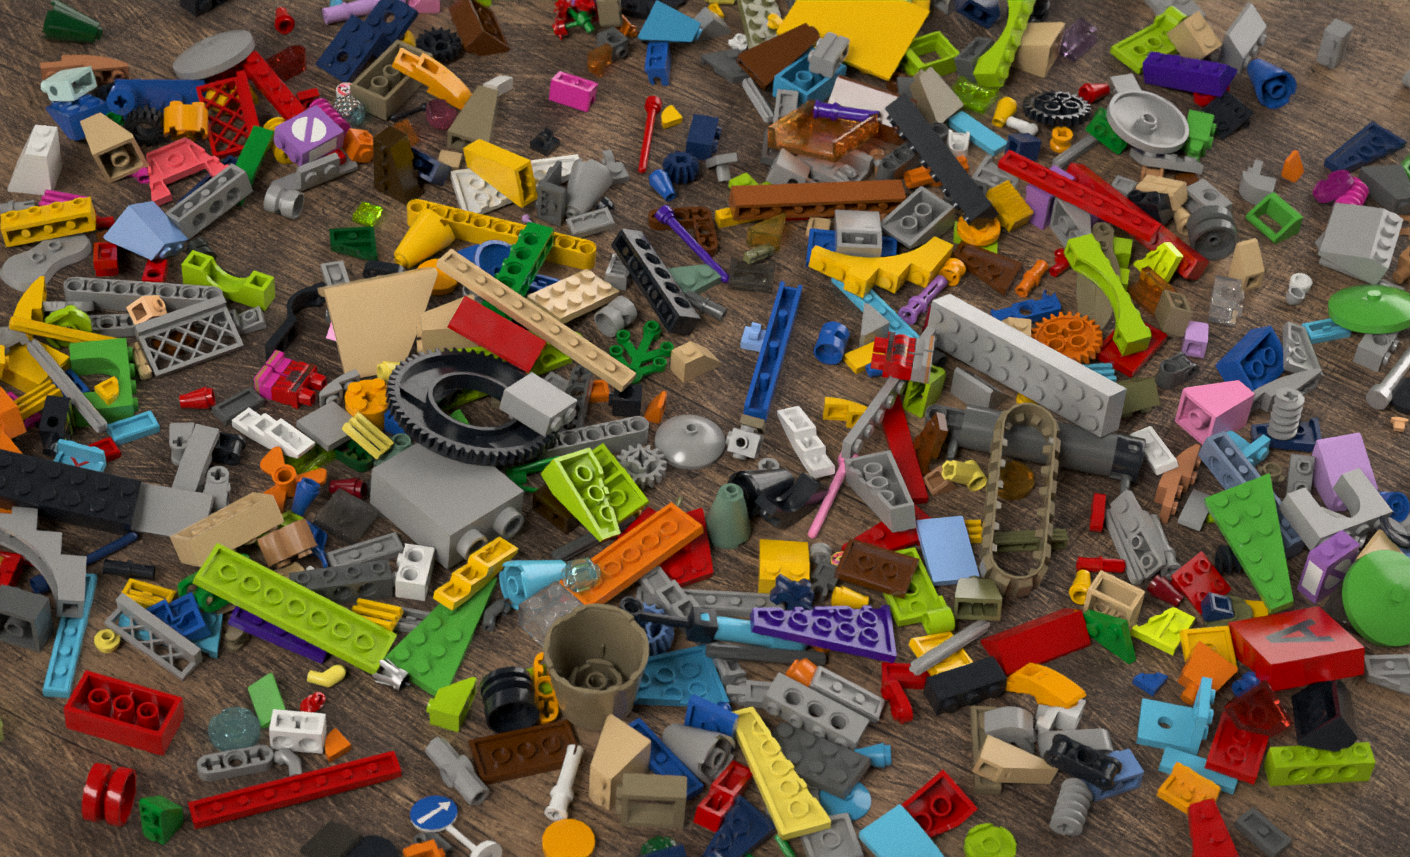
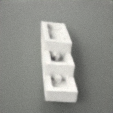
[777,406,835,478]
[232,408,315,459]

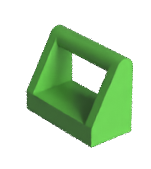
[1245,192,1303,244]

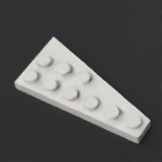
[450,154,579,214]

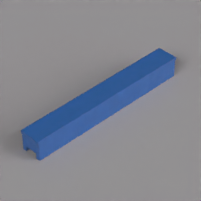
[743,281,803,422]

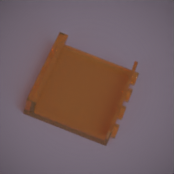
[768,99,879,163]

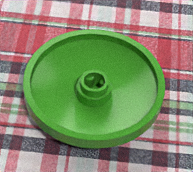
[1328,284,1410,334]
[1342,550,1410,648]

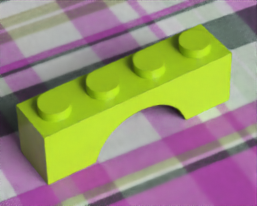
[182,250,275,311]

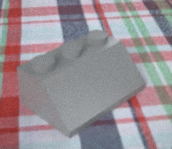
[1218,2,1267,75]

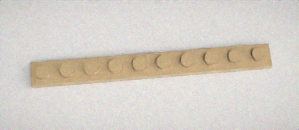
[436,249,636,392]

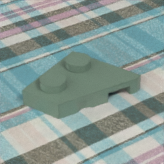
[667,264,721,295]

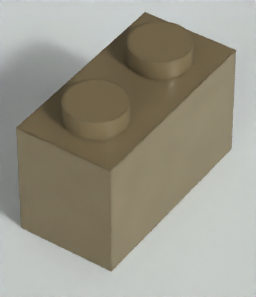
[1154,289,1193,337]

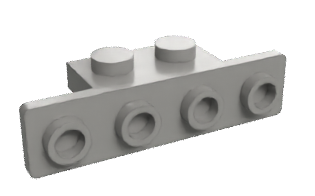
[271,153,358,192]

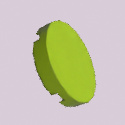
[963,823,1017,857]

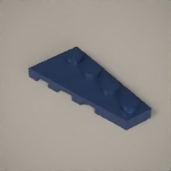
[1323,121,1407,172]

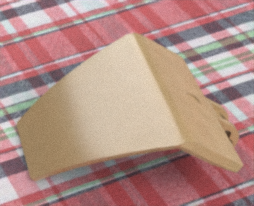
[318,267,438,378]

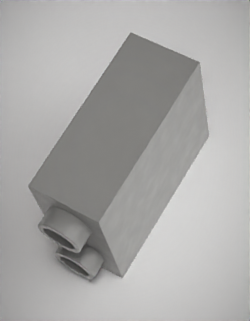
[370,443,524,570]

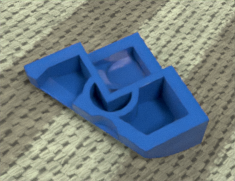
[146,592,212,640]

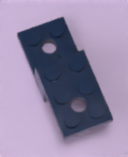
[315,0,419,83]

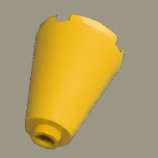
[394,208,455,269]

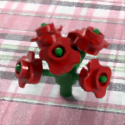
[552,0,600,41]

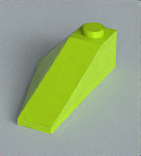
[541,447,621,542]

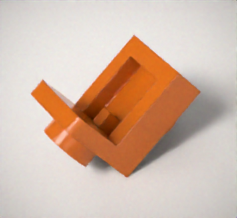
[403,839,445,857]

